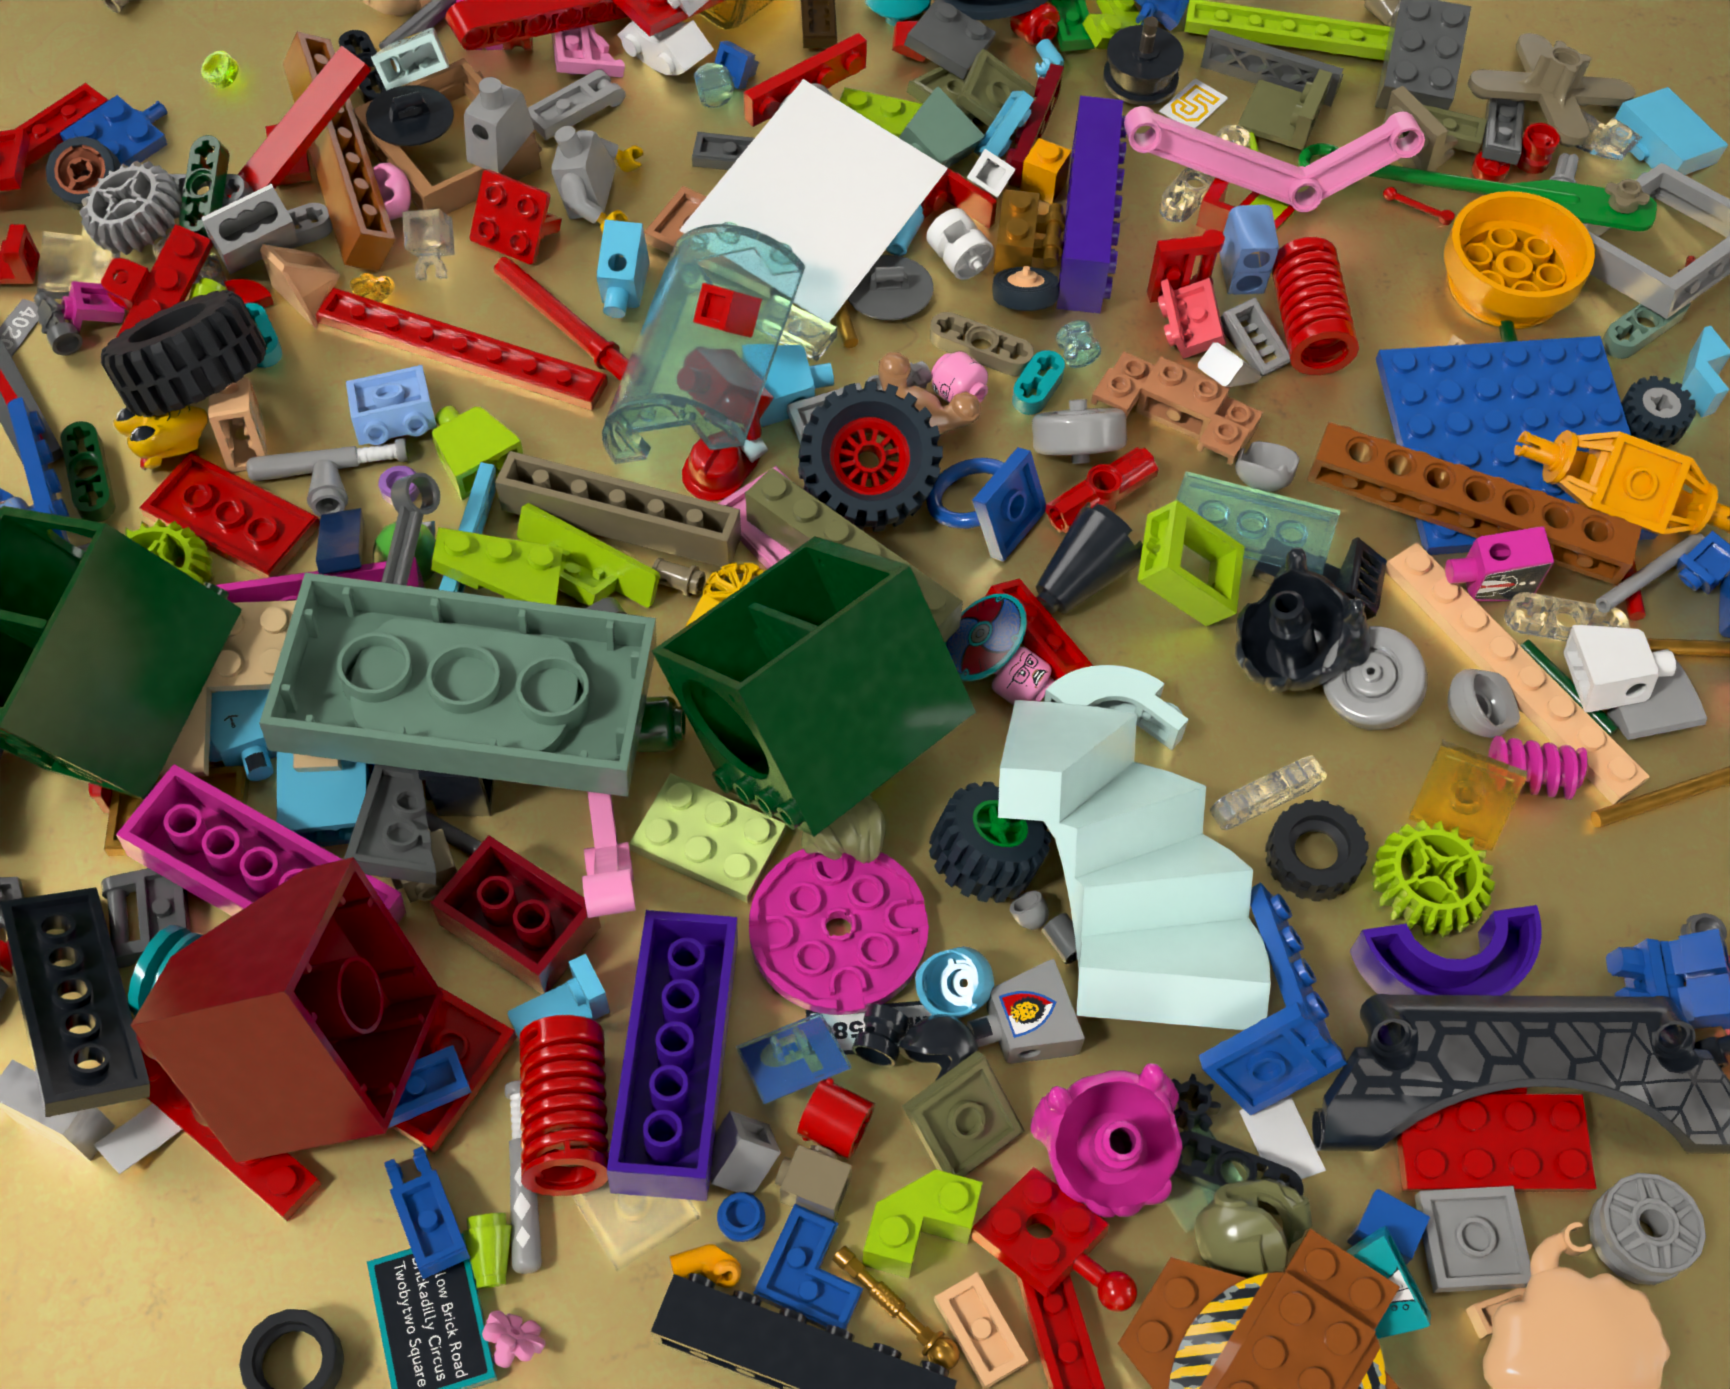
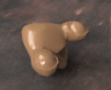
[878,352,981,435]

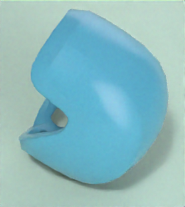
[915,946,994,1019]

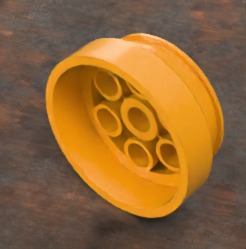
[1444,191,1595,329]

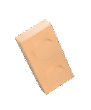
[934,1272,1029,1389]

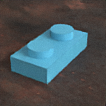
[974,90,1034,158]

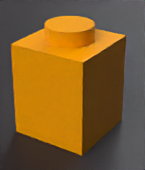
[1020,138,1072,204]

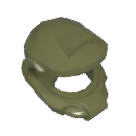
[1195,1178,1312,1278]

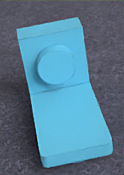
[508,954,610,1038]

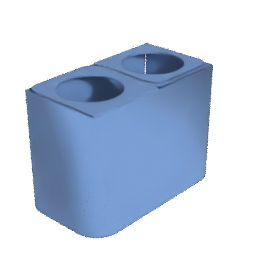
[1219,205,1279,295]

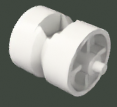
[926,208,994,280]

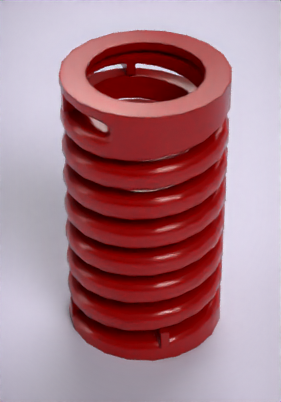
[1271,237,1359,375]
[519,1015,609,1196]

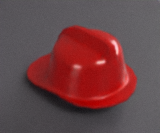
[682,428,760,501]

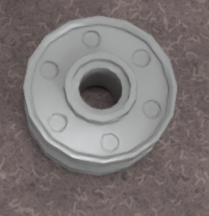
[1588,1173,1706,1285]

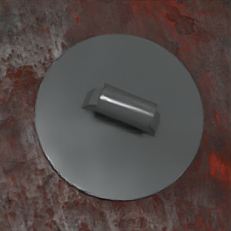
[848,255,933,320]

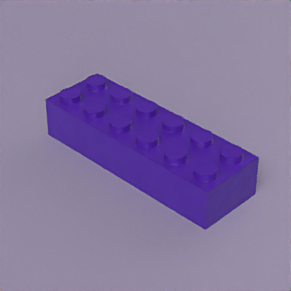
[1056,95,1127,314]
[607,910,738,1201]

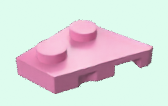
[552,25,625,77]

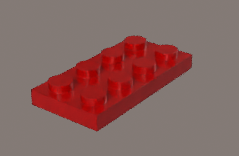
[1396,1094,1597,1192]

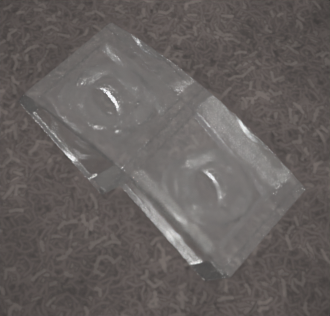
[1574,108,1642,161]

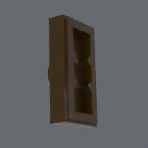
[801,0,837,48]

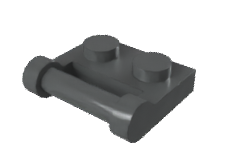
[101,868,191,968]

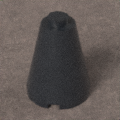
[1035,502,1143,614]

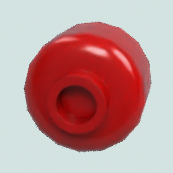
[1010,1,1060,47]

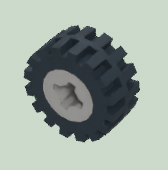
[1621,376,1696,448]

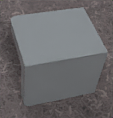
[710,1111,781,1195]

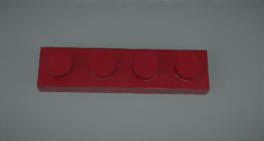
[1006,63,1064,188]

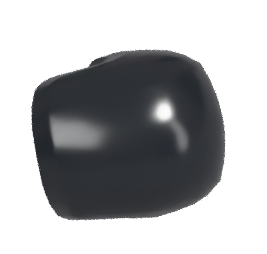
[899,1014,979,1081]

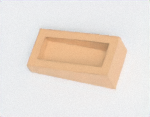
[1466,1288,1525,1339]

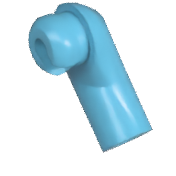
[1035,39,1064,78]

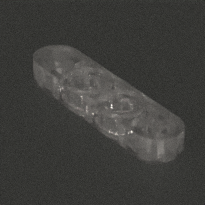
[1159,125,1250,223]

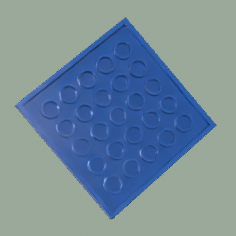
[1376,336,1658,555]

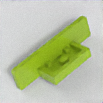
[517,503,660,608]

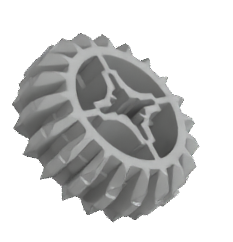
[79,161,182,255]

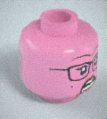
[931,351,988,403]
[992,647,1054,706]

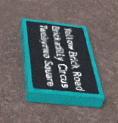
[367,1233,498,1389]

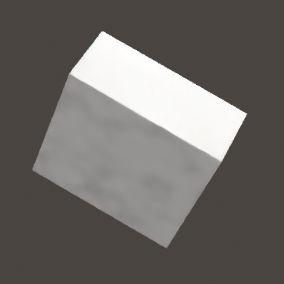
[0,1059,115,1161]

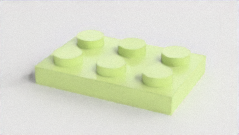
[629,773,787,903]

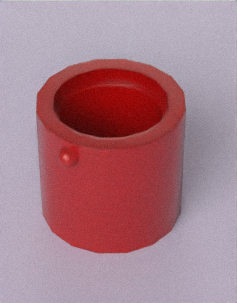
[797,1078,875,1159]

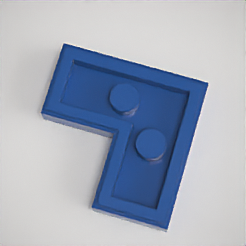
[753,1204,863,1330]

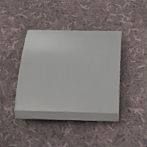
[1607,649,1707,740]

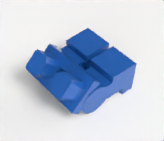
[1606,928,1730,1030]

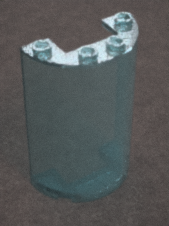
[602,222,806,464]

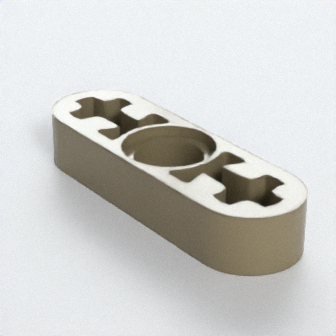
[930,312,1034,376]

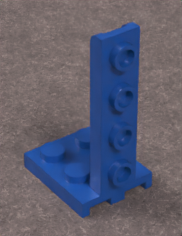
[8,397,70,543]
[1199,882,1348,1116]

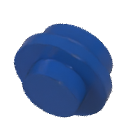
[717,1192,766,1242]

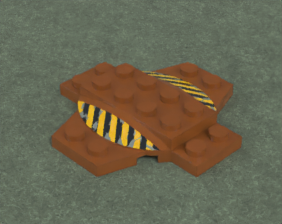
[1118,1228,1400,1389]

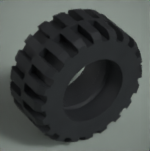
[101,290,266,418]

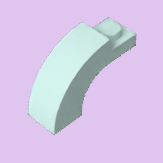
[1043,665,1189,750]

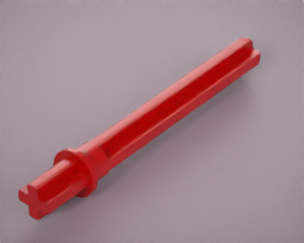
[493,257,639,385]

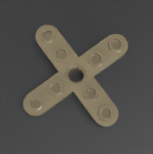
[1468,33,1636,147]

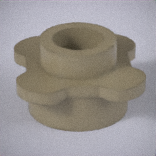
[1605,179,1650,214]

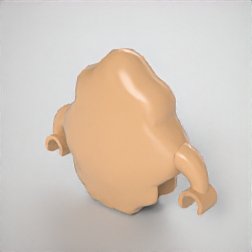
[1483,1222,1671,1389]

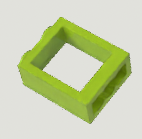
[1138,500,1245,627]

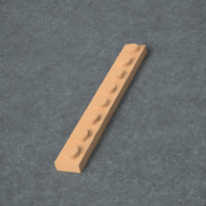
[1385,542,1650,805]

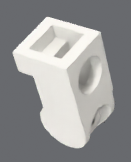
[967,149,1016,198]

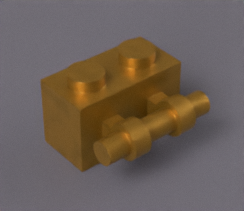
[993,189,1066,274]

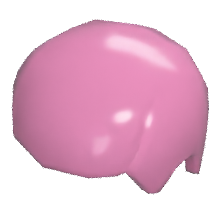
[373,163,411,221]

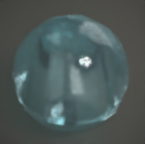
[694,63,735,108]

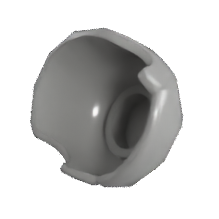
[1235,441,1300,492]

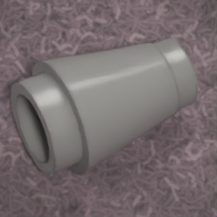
[307,460,348,517]

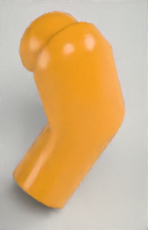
[669,1244,741,1288]

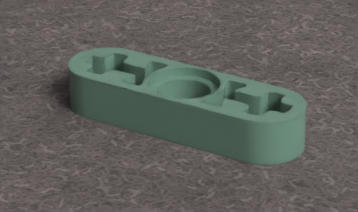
[1602,302,1691,359]

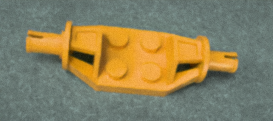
[1514,430,1730,535]

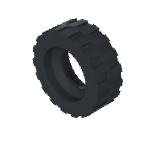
[1265,799,1369,901]

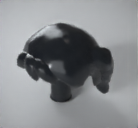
[1235,547,1371,693]

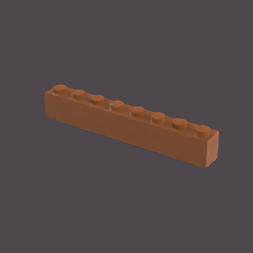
[283,31,396,271]

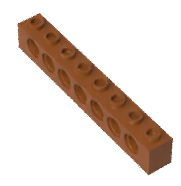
[1307,422,1642,586]

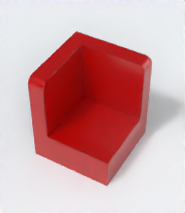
[1196,177,1235,233]
[693,283,762,338]

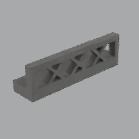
[1201,29,1344,107]

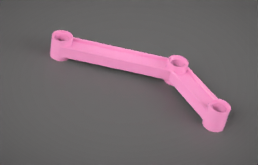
[1124,106,1425,212]
[582,792,636,918]

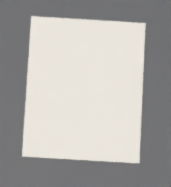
[679,79,948,324]

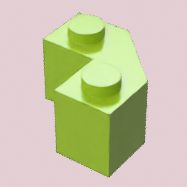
[862,1169,983,1278]

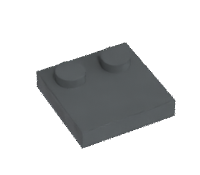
[904,0,996,80]

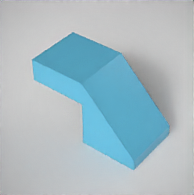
[1681,325,1730,417]

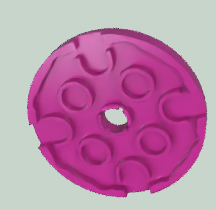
[749,849,929,1015]

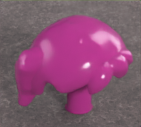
[1030,1063,1182,1218]

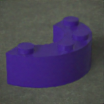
[1350,905,1542,996]

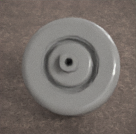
[1032,399,1127,464]
[1322,626,1428,730]

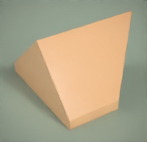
[260,244,340,329]

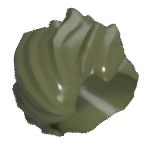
[801,794,886,864]

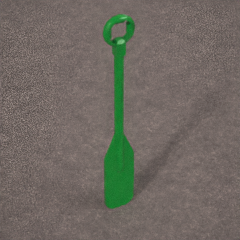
[1298,143,1657,231]

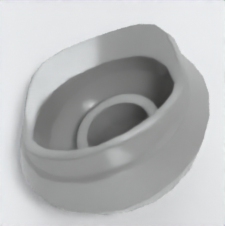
[1447,669,1520,738]

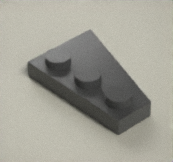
[344,764,436,885]

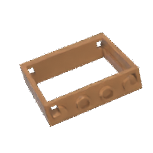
[353,58,542,223]

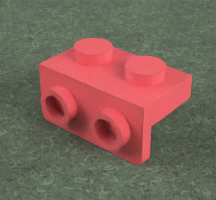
[1158,278,1226,359]

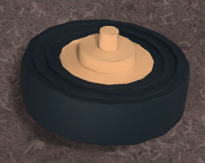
[992,266,1059,311]

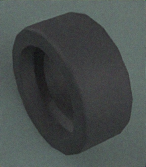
[239,1309,344,1389]

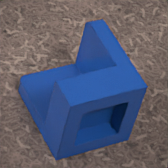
[1347,1189,1430,1265]

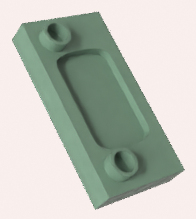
[259,573,656,797]

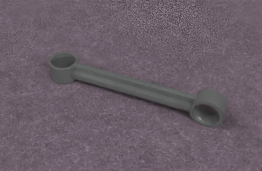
[382,473,440,586]

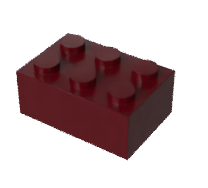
[430,835,601,994]

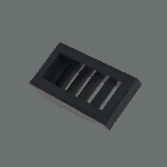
[1335,537,1387,620]

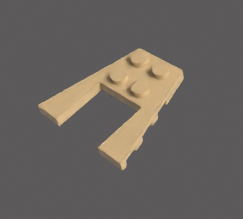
[160,600,342,777]

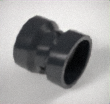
[852,1004,911,1067]

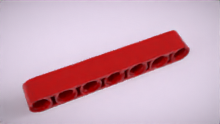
[445,0,629,51]

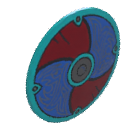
[945,594,1027,681]

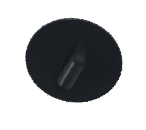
[366,85,454,146]

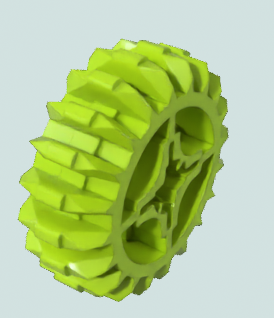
[125,519,213,584]
[1372,819,1495,938]

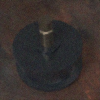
[1103,17,1184,105]

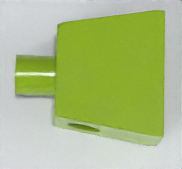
[432,406,523,500]

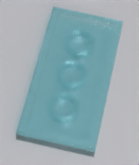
[1176,471,1341,575]

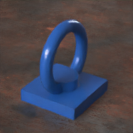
[926,447,1046,562]

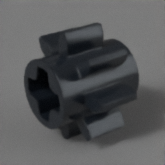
[1172,1074,1221,1132]

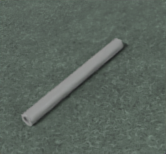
[1596,533,1705,613]

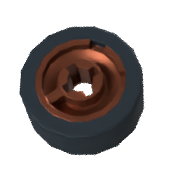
[46,136,121,211]

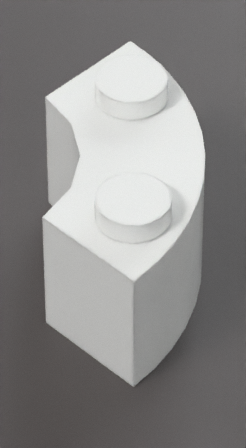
[617,20,714,75]

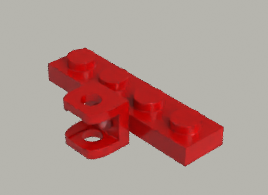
[744,33,867,127]
[101,224,213,338]

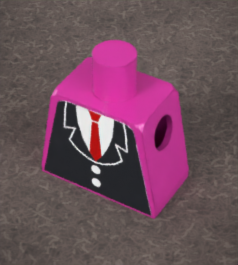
[1445,527,1554,601]

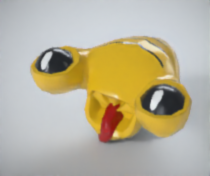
[113,405,209,471]

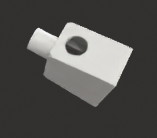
[1563,625,1676,712]

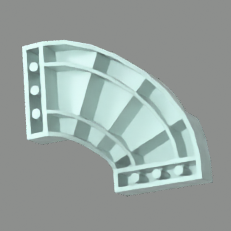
[998,700,1271,1030]

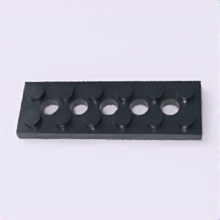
[0,887,150,1117]

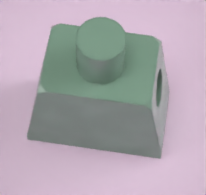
[899,86,985,168]

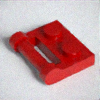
[1147,229,1225,303]

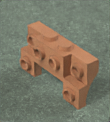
[1091,352,1263,466]

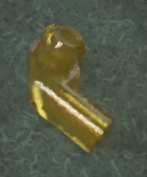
[350,273,395,302]

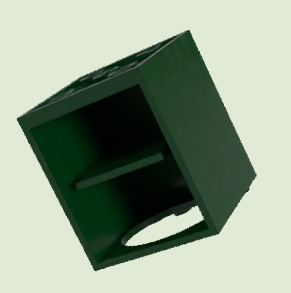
[0,506,242,800]
[652,536,976,837]

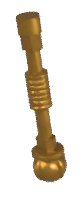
[832,1246,960,1370]

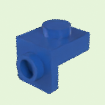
[1676,530,1730,595]

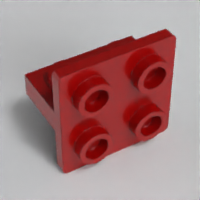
[469,169,562,265]

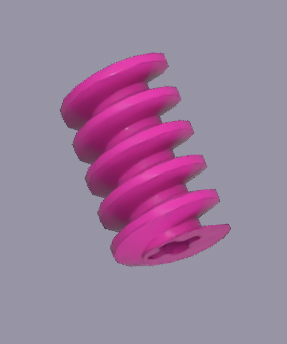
[1488,736,1588,800]

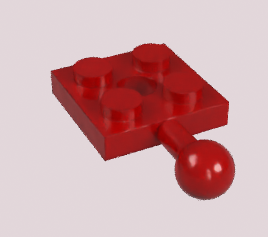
[971,1167,1137,1312]

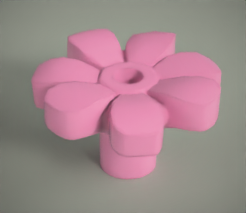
[482,1311,546,1368]

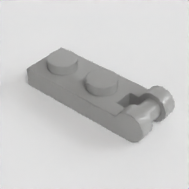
[528,69,626,140]

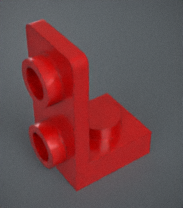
[920,168,997,228]
[0,224,40,284]

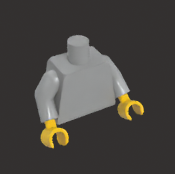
[551,126,644,233]

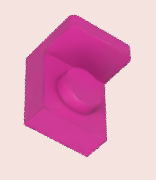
[61,281,125,333]

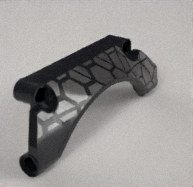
[1312,993,1730,1154]

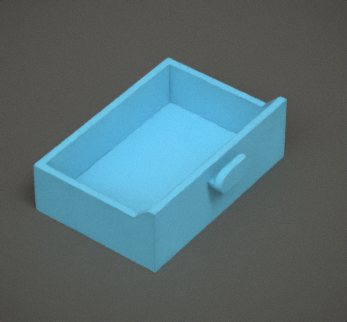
[1610,87,1728,175]

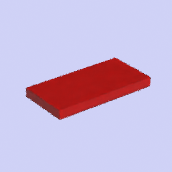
[139,452,320,578]

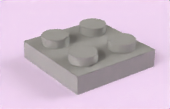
[1414,1186,1531,1293]

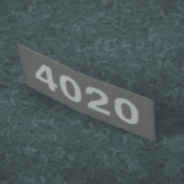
[0,299,38,357]

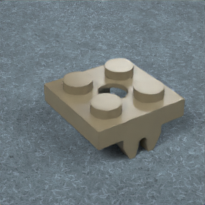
[1383,86,1458,186]

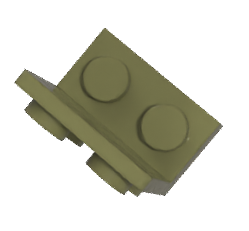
[1237,69,1333,150]

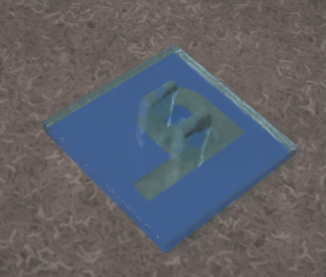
[736,1013,852,1104]

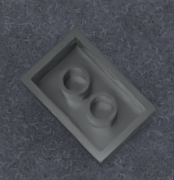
[1375,0,1471,110]

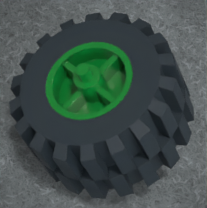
[929,781,1051,903]

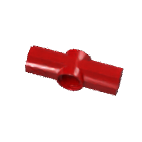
[1045,447,1159,533]

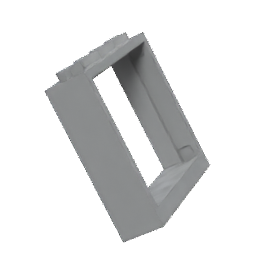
[1583,163,1730,319]

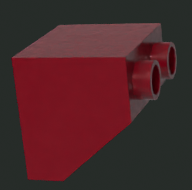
[130,857,444,1162]

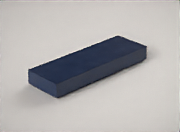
[316,508,364,575]

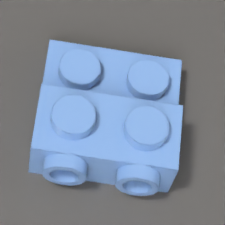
[346,365,437,445]

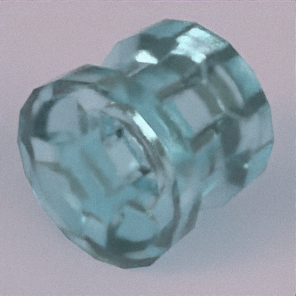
[1056,320,1101,368]

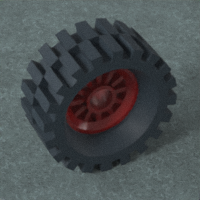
[798,381,943,532]

